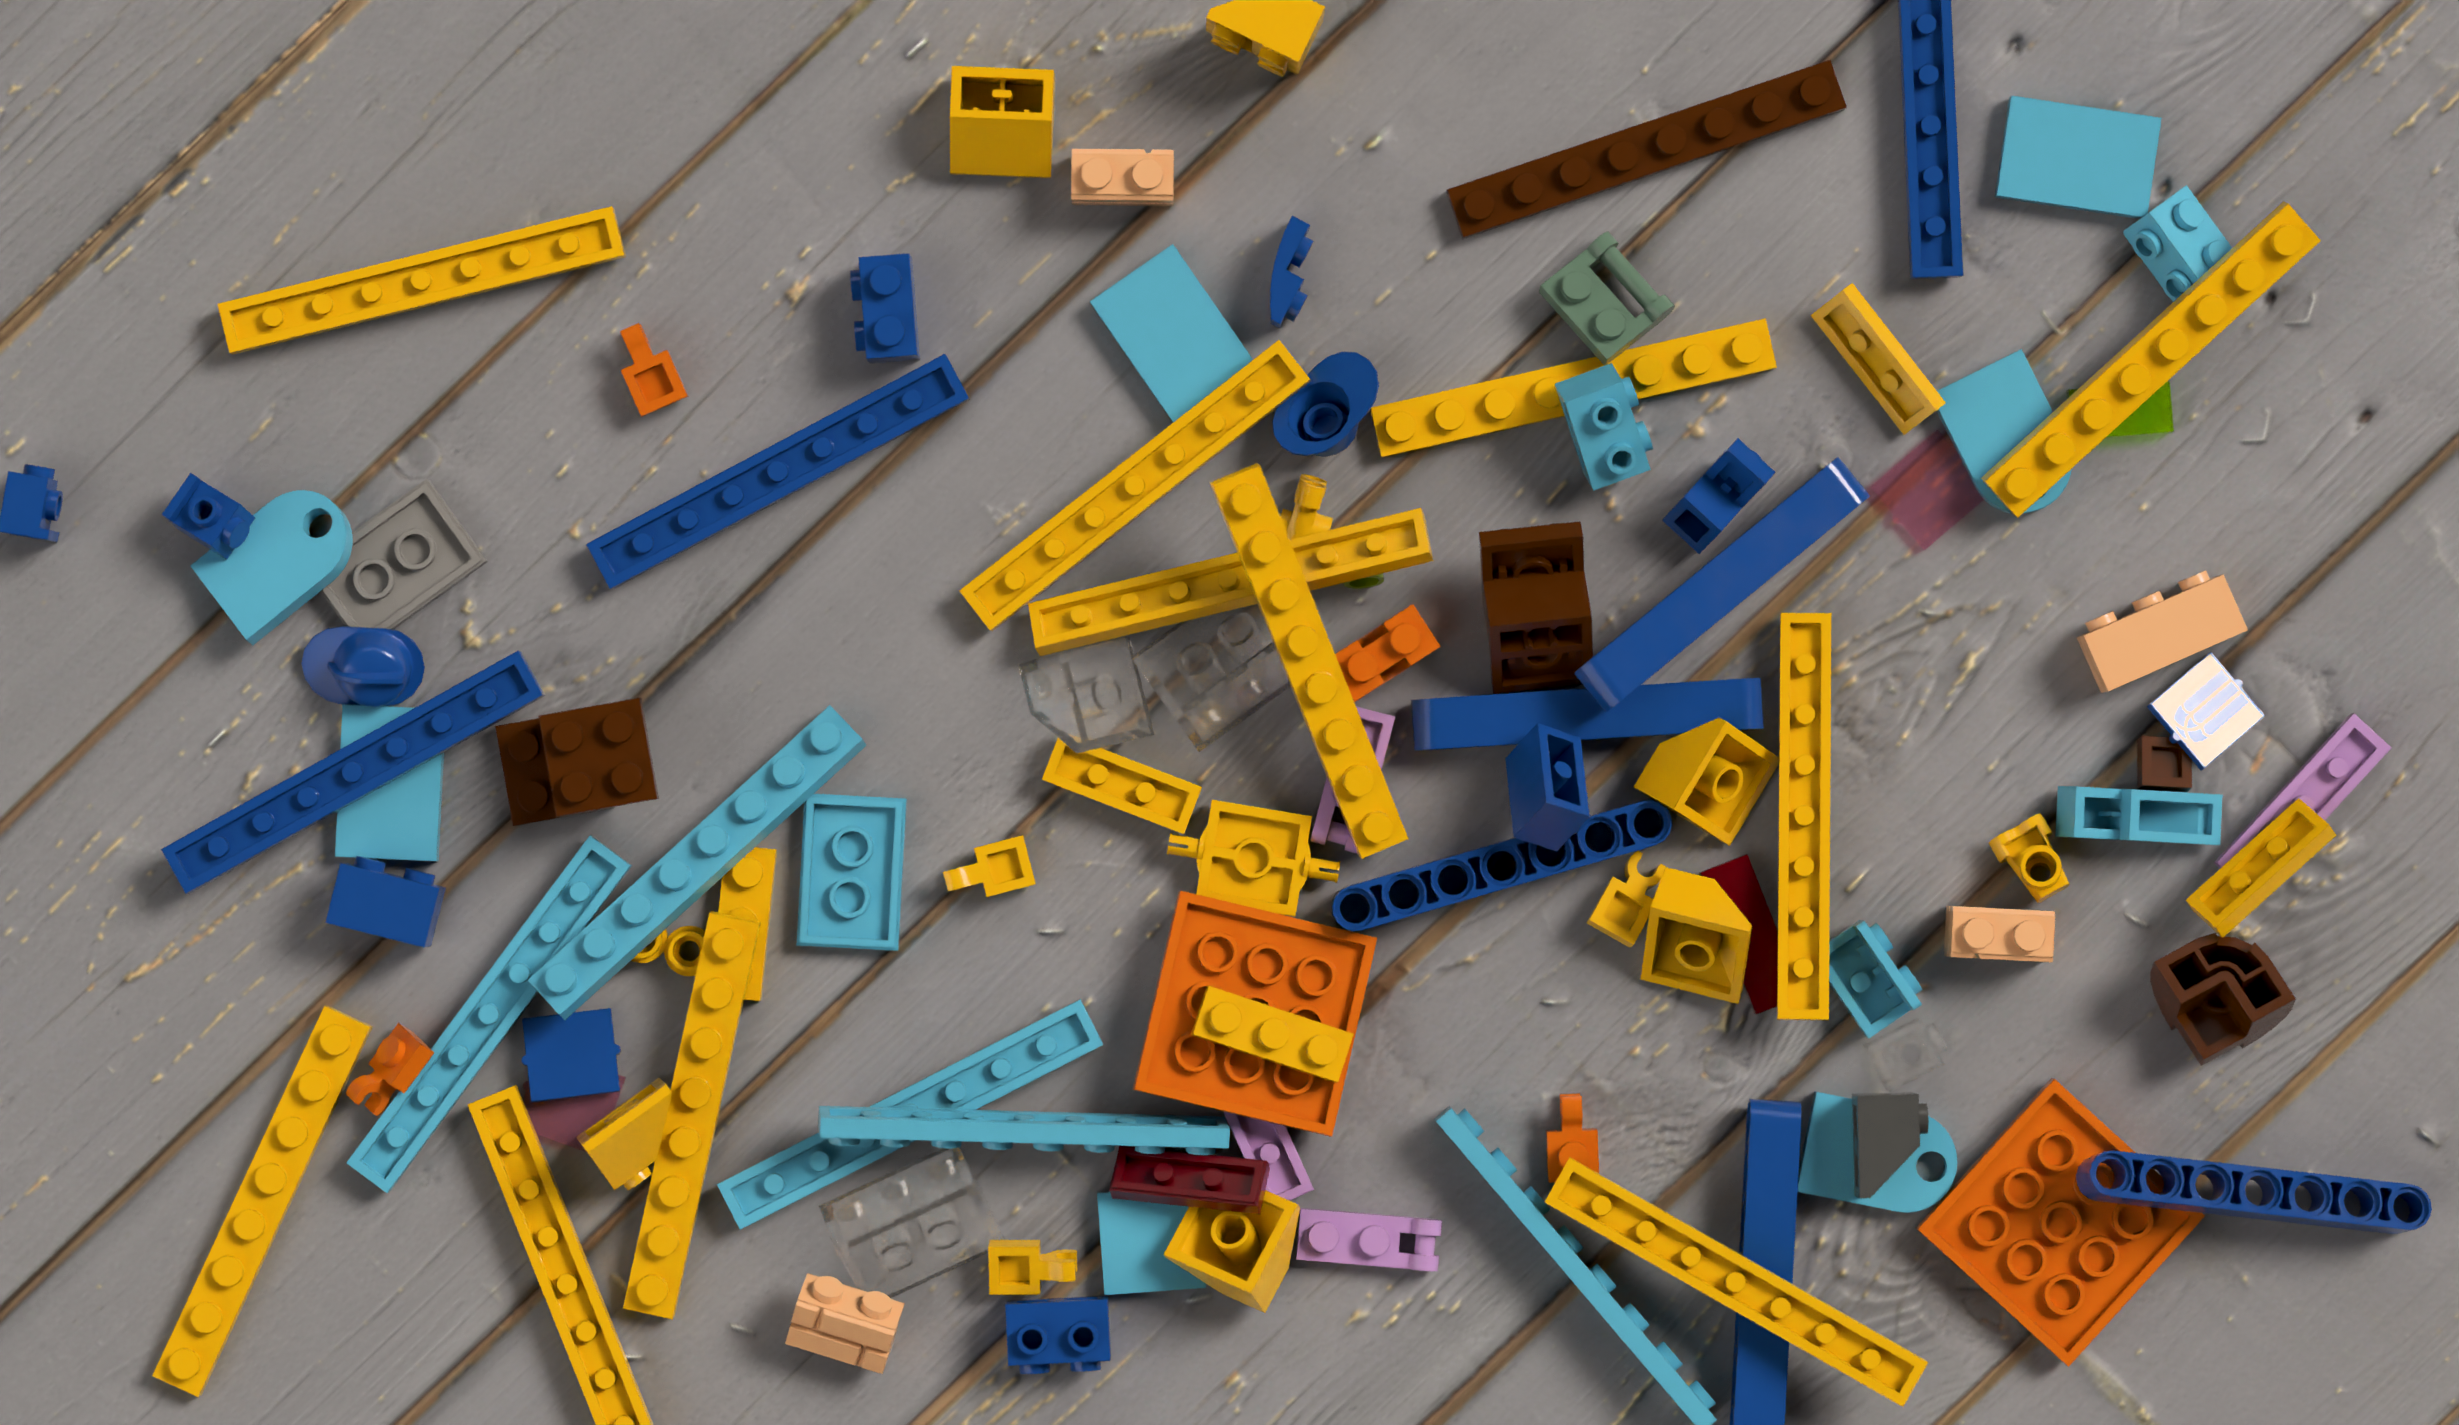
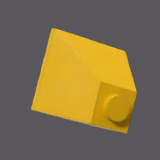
[1634,717,1779,846]
[1640,867,1752,1004]
[576,1078,672,1191]
[1163,1190,1300,1313]

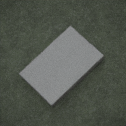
[320,479,488,630]

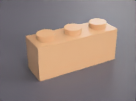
[2076,570,2248,693]

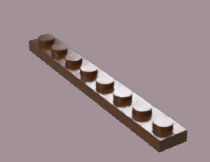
[1446,60,1847,239]

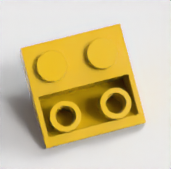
[1206,0,1325,77]
[950,66,1055,178]

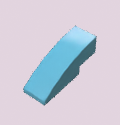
[2055,786,2223,845]

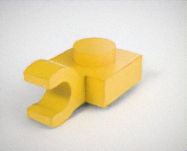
[943,835,1036,897]
[988,1240,1078,1295]

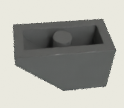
[1852,1092,1929,1198]

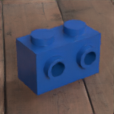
[850,253,920,364]
[1505,723,1590,851]
[325,856,446,948]
[1005,1296,1111,1374]

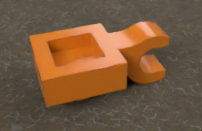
[620,323,689,417]
[346,1023,435,1116]
[1546,1093,1599,1183]

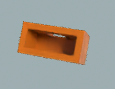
[1335,604,1441,703]

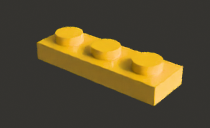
[1811,283,1946,435]
[1042,732,1202,834]
[2186,798,2336,938]
[718,847,777,1001]
[1191,986,1354,1083]

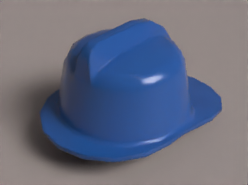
[1272,352,1379,457]
[301,626,425,707]

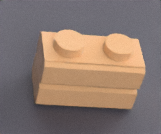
[1071,149,1174,206]
[1944,906,2055,962]
[785,1273,905,1374]

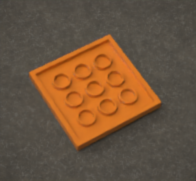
[1132,890,1377,1137]
[1916,1078,2205,1367]

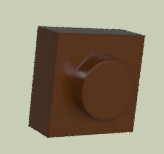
[2137,736,2192,792]

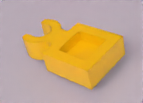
[1586,851,1666,948]

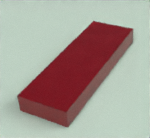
[1699,854,1778,1015]
[1109,1146,1270,1214]

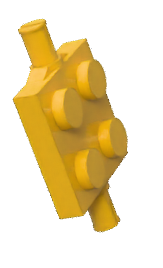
[1167,800,1341,917]

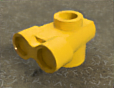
[1280,474,1333,540]
[1988,813,2070,903]

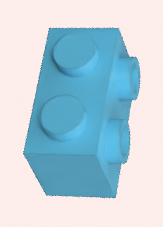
[1554,363,1653,491]

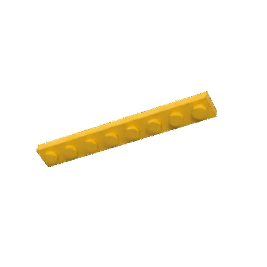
[1981,202,2321,518]
[217,206,626,355]
[1370,318,1777,458]
[959,340,1311,631]
[1210,463,1408,859]
[1028,508,1433,656]
[1777,613,1832,1021]
[623,911,761,1319]
[152,1005,373,1397]
[467,1085,653,1425]
[1545,1157,1928,1407]

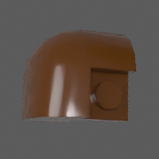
[2150,933,2296,1066]

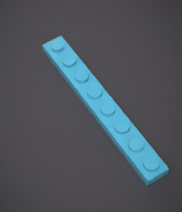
[528,705,867,1020]
[346,835,632,1193]
[717,999,1104,1230]
[818,1106,1230,1155]
[1434,1106,1717,1425]

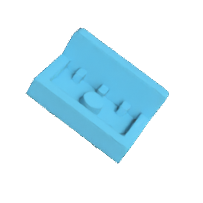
[2123,185,2232,302]
[1829,920,1922,1039]

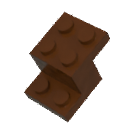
[1479,521,1593,694]
[495,698,659,826]

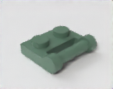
[1539,231,1675,366]

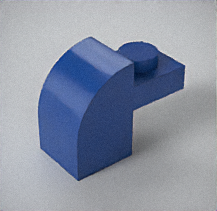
[1662,438,1776,554]

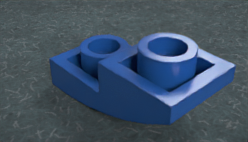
[1270,215,1314,328]

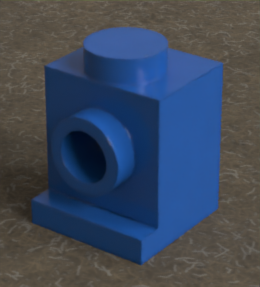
[0,464,63,542]
[162,473,255,559]

